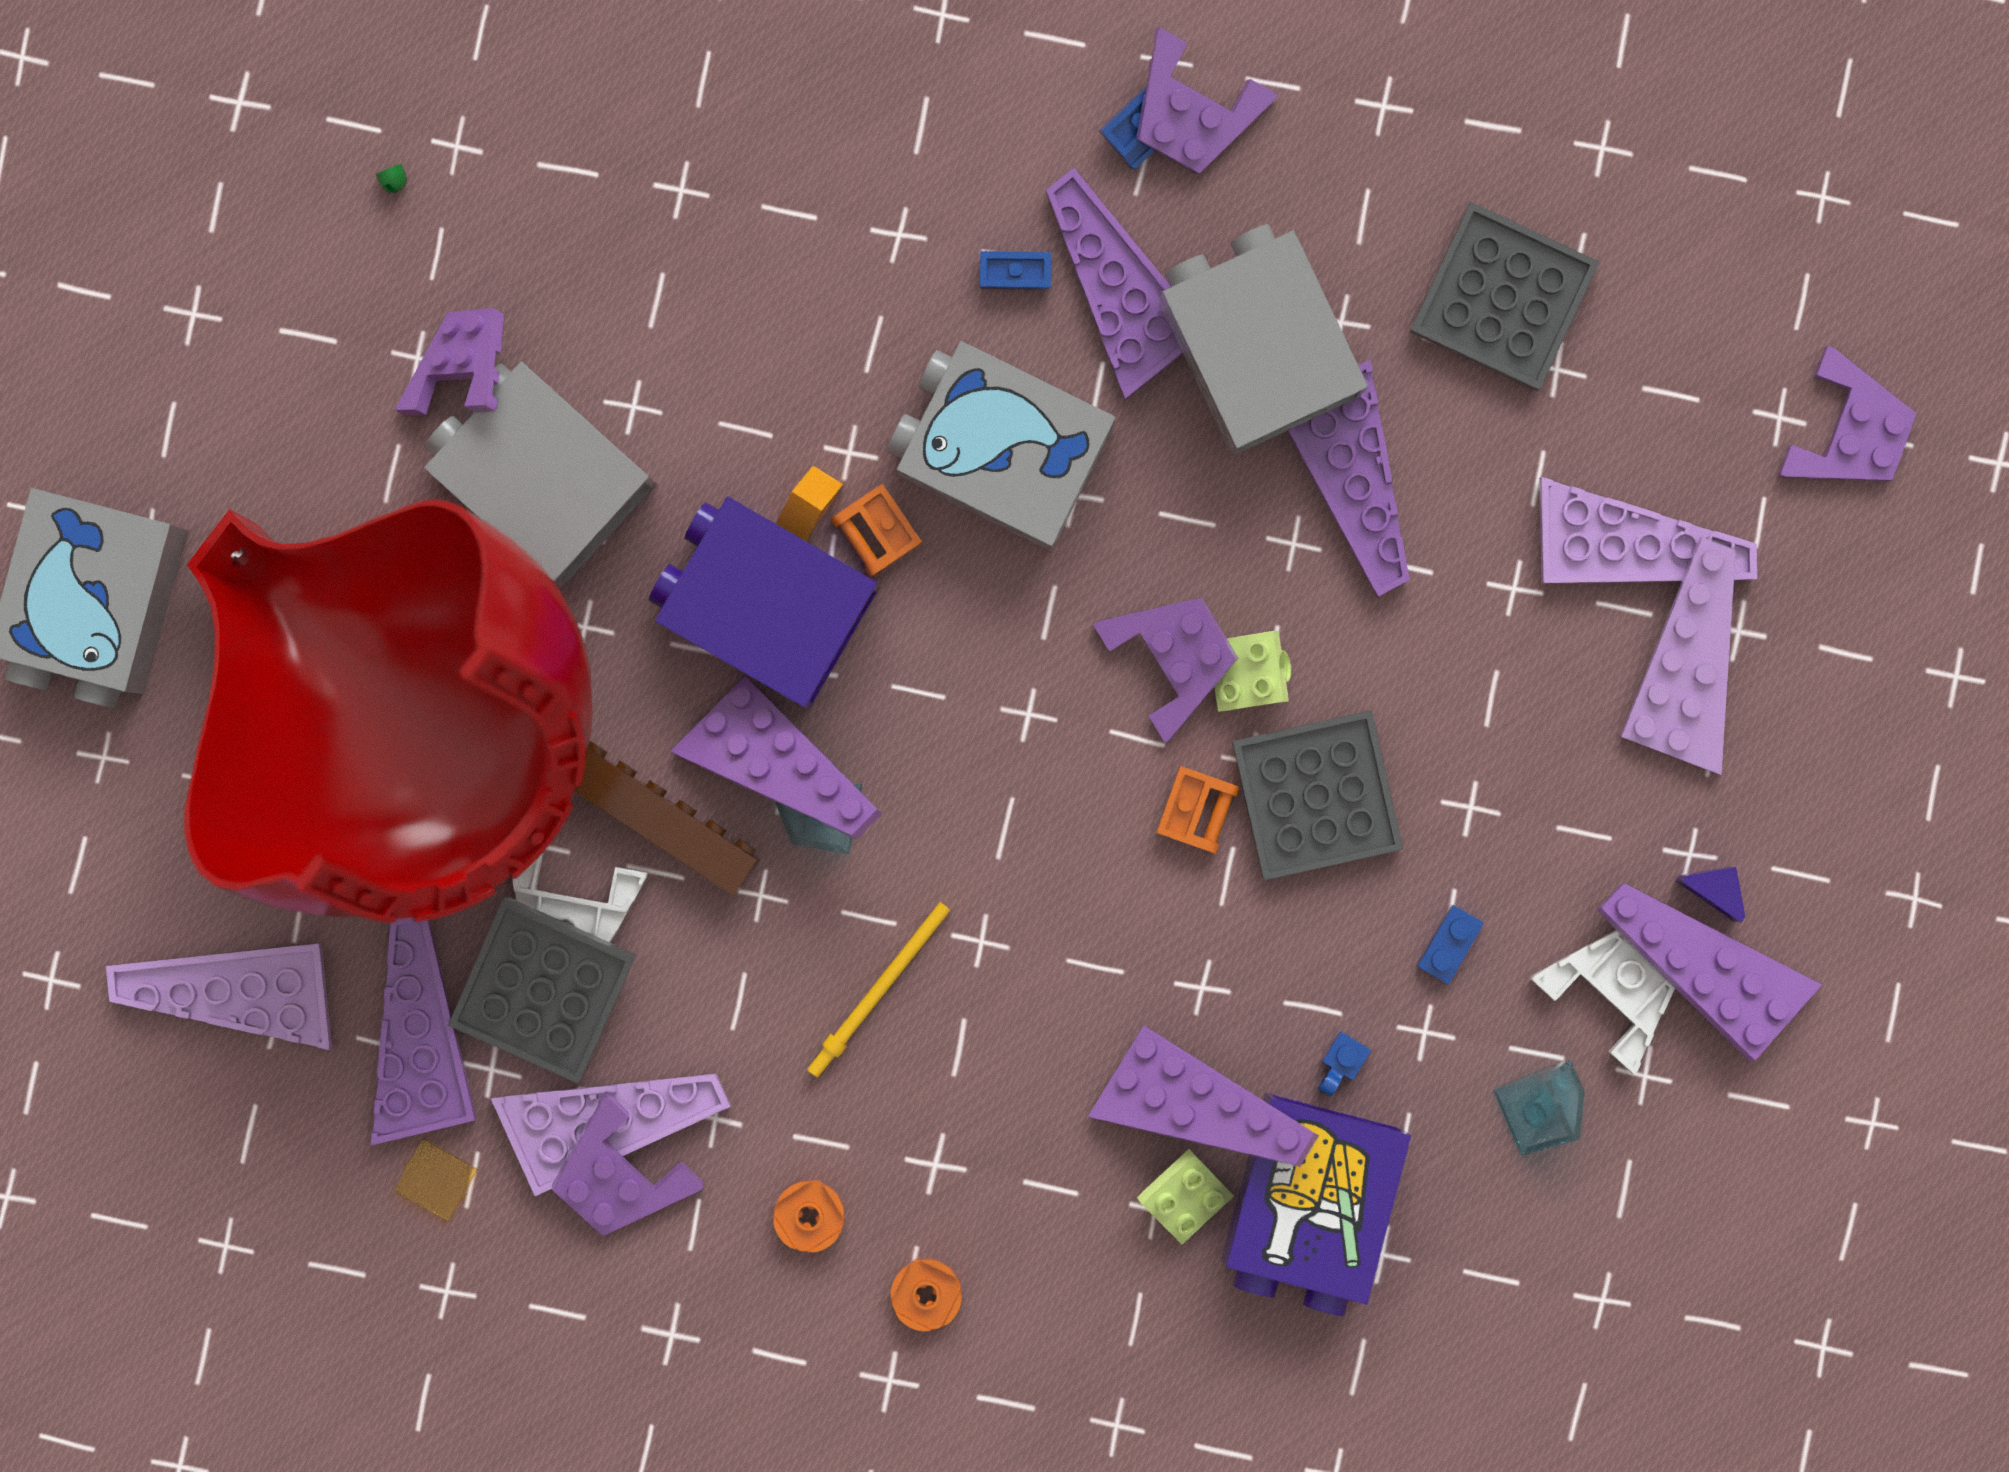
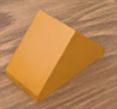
[776,466,843,542]

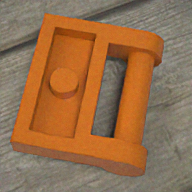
[830,483,923,578]
[1156,766,1240,854]

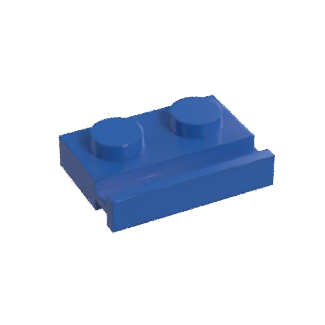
[1099,85,1155,170]

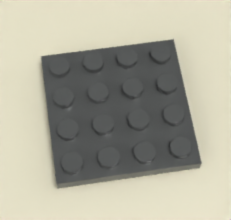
[1409,202,1600,392]
[1232,710,1403,881]
[448,896,637,1084]

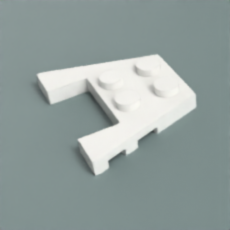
[512,853,648,943]
[1530,930,1675,1074]

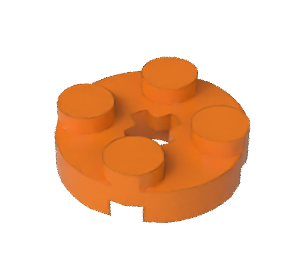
[773,1180,845,1252]
[890,1258,962,1332]

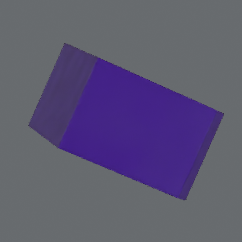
[1676,866,1745,923]

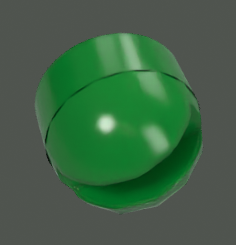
[375,164,407,193]

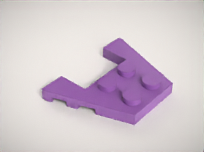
[1136,27,1278,174]
[395,308,504,416]
[1778,345,1917,482]
[1093,597,1239,742]
[552,1091,704,1236]

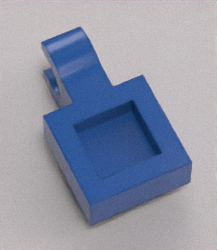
[1317,1031,1371,1097]

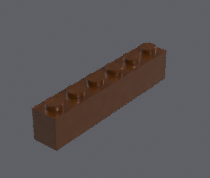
[574,741,760,896]

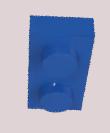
[980,251,1051,290]
[1416,905,1484,985]

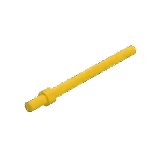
[807,902,951,1078]

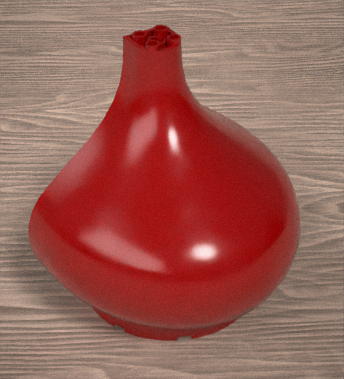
[184,500,593,923]

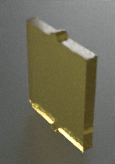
[394,1139,478,1221]

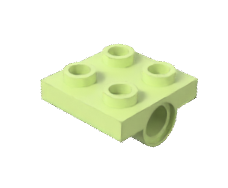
[1215,631,1291,712]
[1137,1149,1234,1245]

